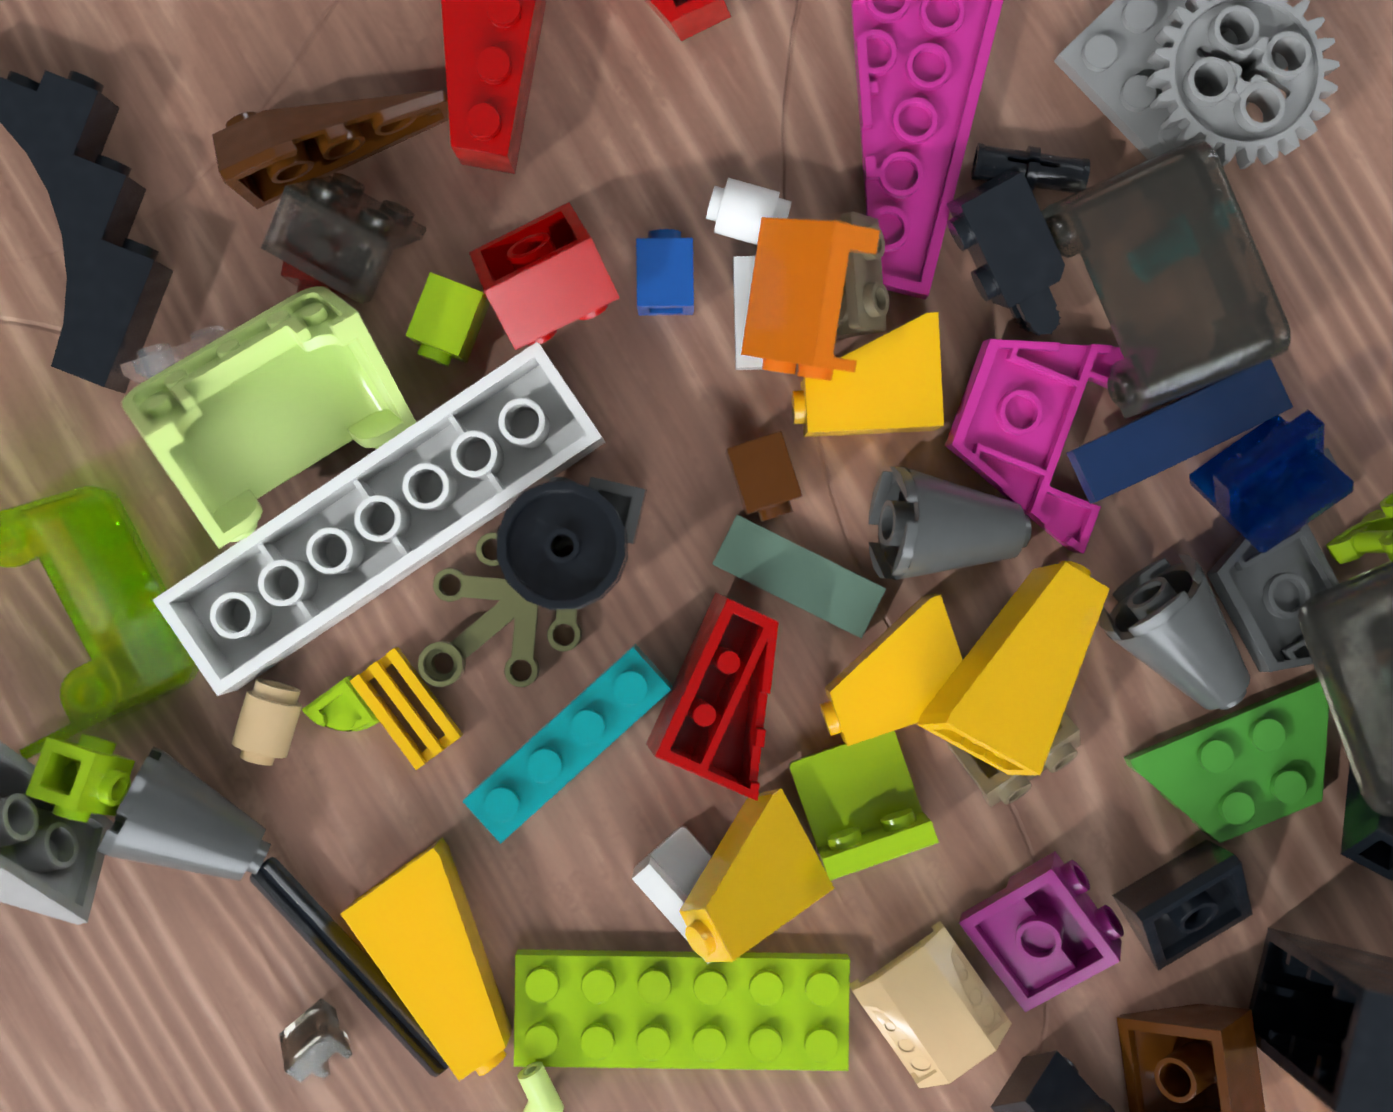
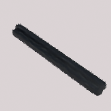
[250,857,449,1077]

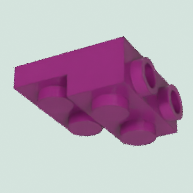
[959,851,1124,1012]

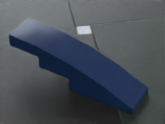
[1066,357,1293,504]

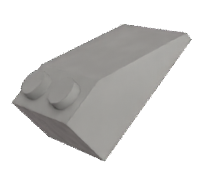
[0,741,113,925]

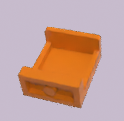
[741,217,880,381]

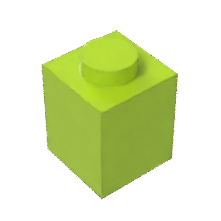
[405,272,490,367]

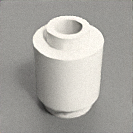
[706,178,792,245]

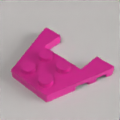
[945,339,1158,554]

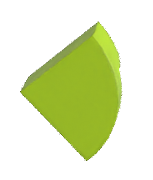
[302,675,380,732]

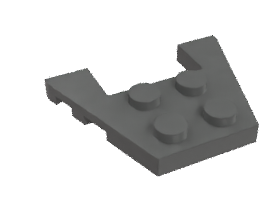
[1207,448,1393,672]

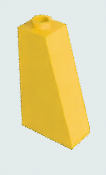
[917,561,1110,775]
[341,837,512,1081]

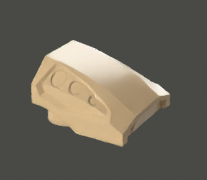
[849,921,1012,1088]

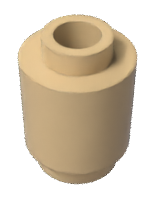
[231,679,302,766]

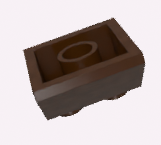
[1117,1004,1266,1112]

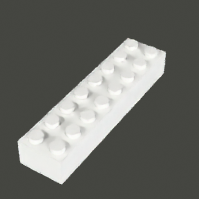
[153,342,606,696]

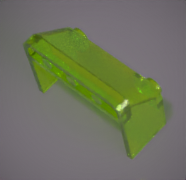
[0,486,199,760]

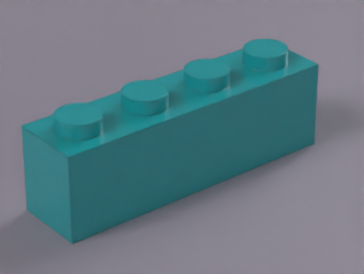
[462,644,672,844]

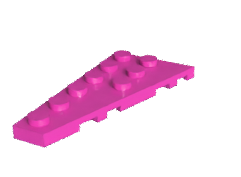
[851,0,1003,300]

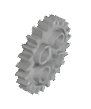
[1146,0,1340,169]

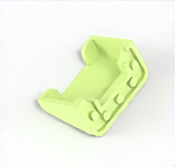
[122,286,416,548]

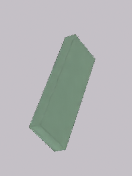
[712,515,886,639]

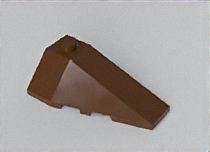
[212,90,449,209]

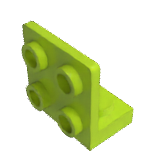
[789,731,939,881]

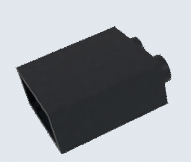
[1249,928,1393,1112]

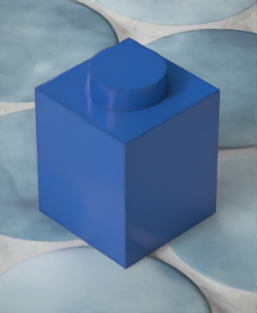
[636,229,694,316]

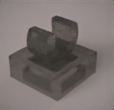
[279,998,352,1083]

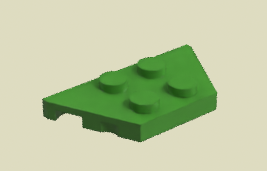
[1124,677,1331,843]

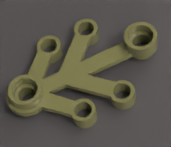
[418,533,582,687]

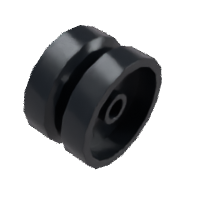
[497,481,628,610]

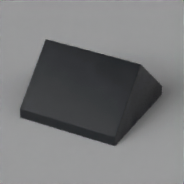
[1112,839,1253,971]

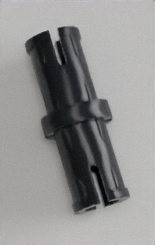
[971,143,1091,196]

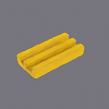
[350,647,464,770]

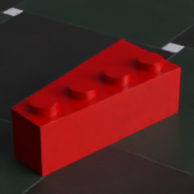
[441,0,547,174]

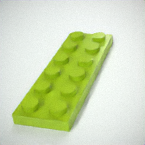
[514,949,850,1071]

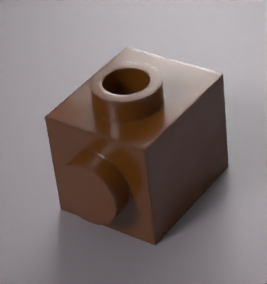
[725,431,802,522]

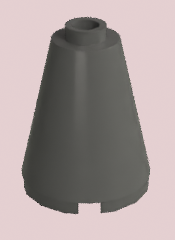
[868,466,1031,580]
[1099,554,1250,710]
[97,746,271,881]

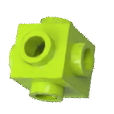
[25,734,135,823]

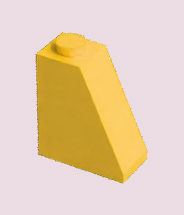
[792,312,944,437]
[820,594,963,746]
[679,788,835,962]

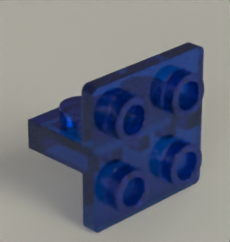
[1189,409,1354,553]

